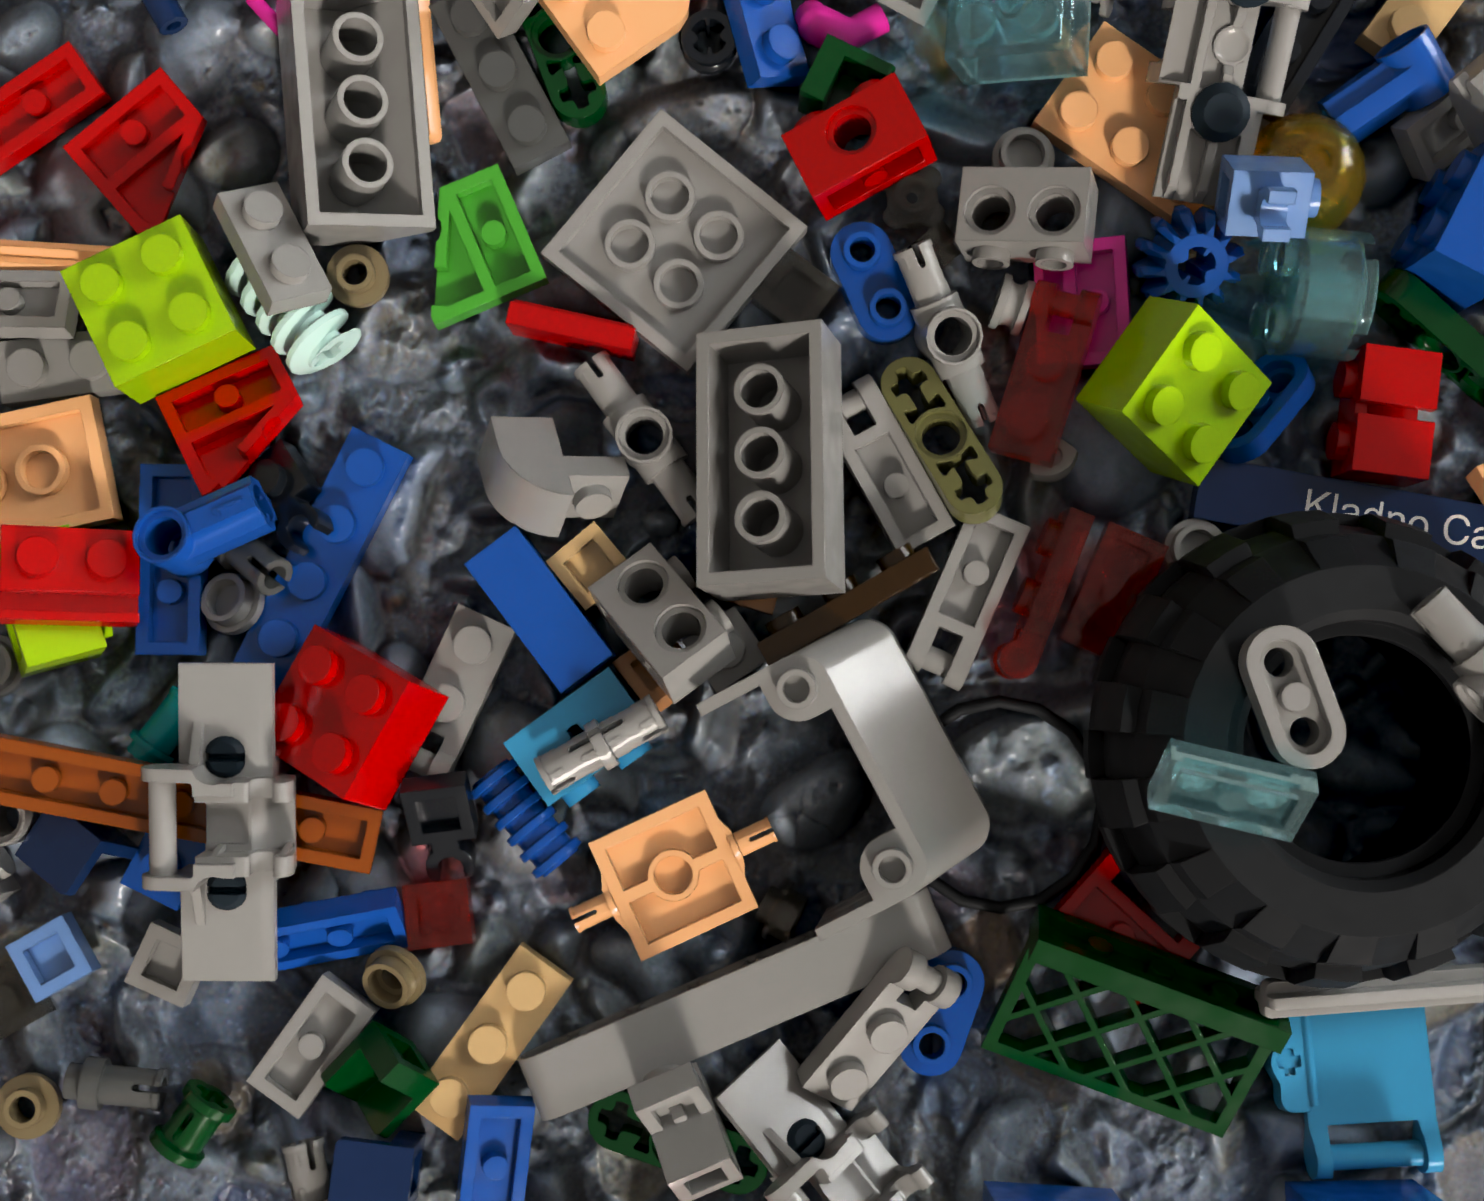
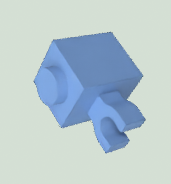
[1214,154,1321,243]

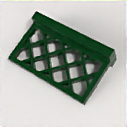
[981,904,1292,1138]

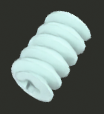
[224,257,362,375]

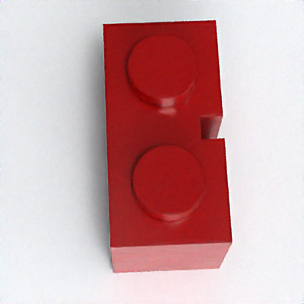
[1326,343,1443,488]

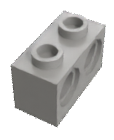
[955,167,1099,271]
[588,543,736,705]

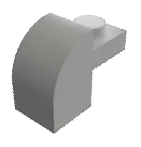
[477,416,630,537]
[627,1062,744,1201]

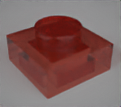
[402,876,476,951]

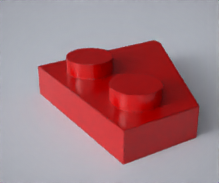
[63,67,208,234]
[155,345,304,497]

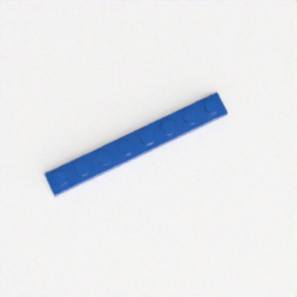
[120,427,413,911]

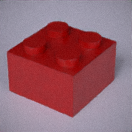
[275,624,449,811]

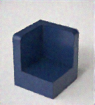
[15,813,139,896]
[328,1130,426,1201]

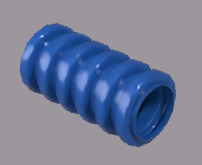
[471,758,582,879]

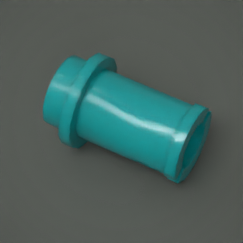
[126,685,179,763]

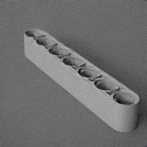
[517,886,952,1121]

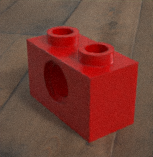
[781,72,938,221]

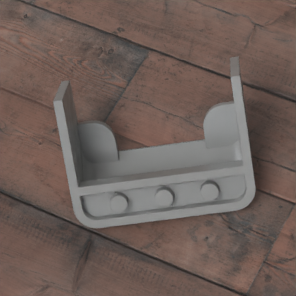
[696,619,990,942]

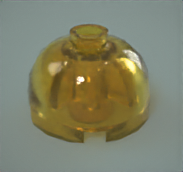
[1254,112,1367,244]

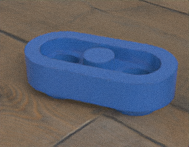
[829,222,915,345]
[1219,350,1315,463]
[900,947,985,1076]

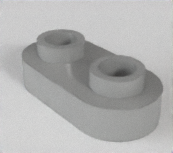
[1238,625,1347,769]

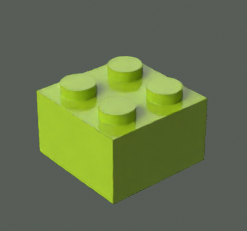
[60,214,256,404]
[1075,296,1272,487]

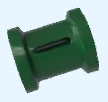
[149,1079,237,1169]

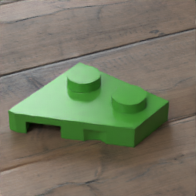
[431,163,549,330]

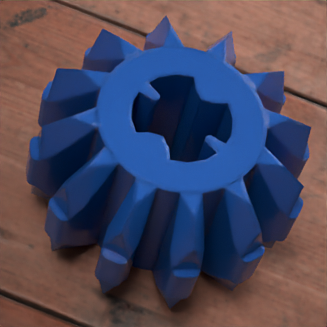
[1131,205,1245,307]

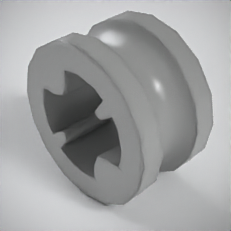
[987,272,1036,336]

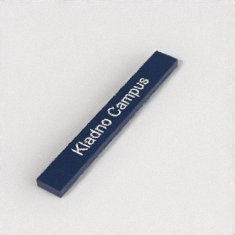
[1188,458,1484,564]

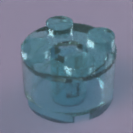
[1249,227,1379,362]

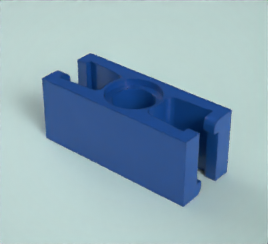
[464,525,617,694]

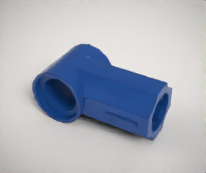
[1316,24,1456,149]
[132,475,278,578]

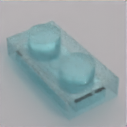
[1147,738,1319,842]

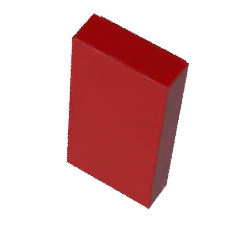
[505,299,639,362]

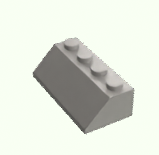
[275,0,436,246]

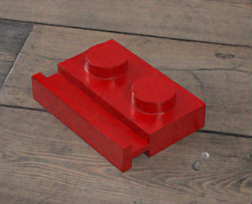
[0,524,140,627]

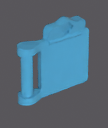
[1263,1007,1444,1180]

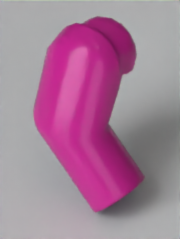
[794,0,890,49]

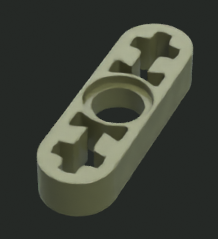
[880,357,1003,524]

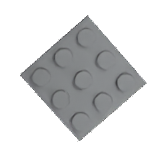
[541,109,808,376]

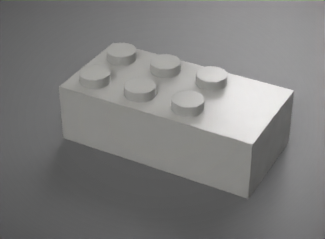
[696,319,846,602]

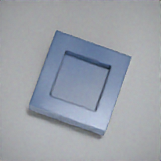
[5,911,101,1003]

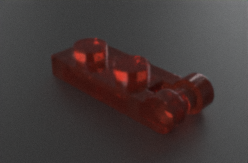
[988,279,1103,468]
[990,507,1095,680]

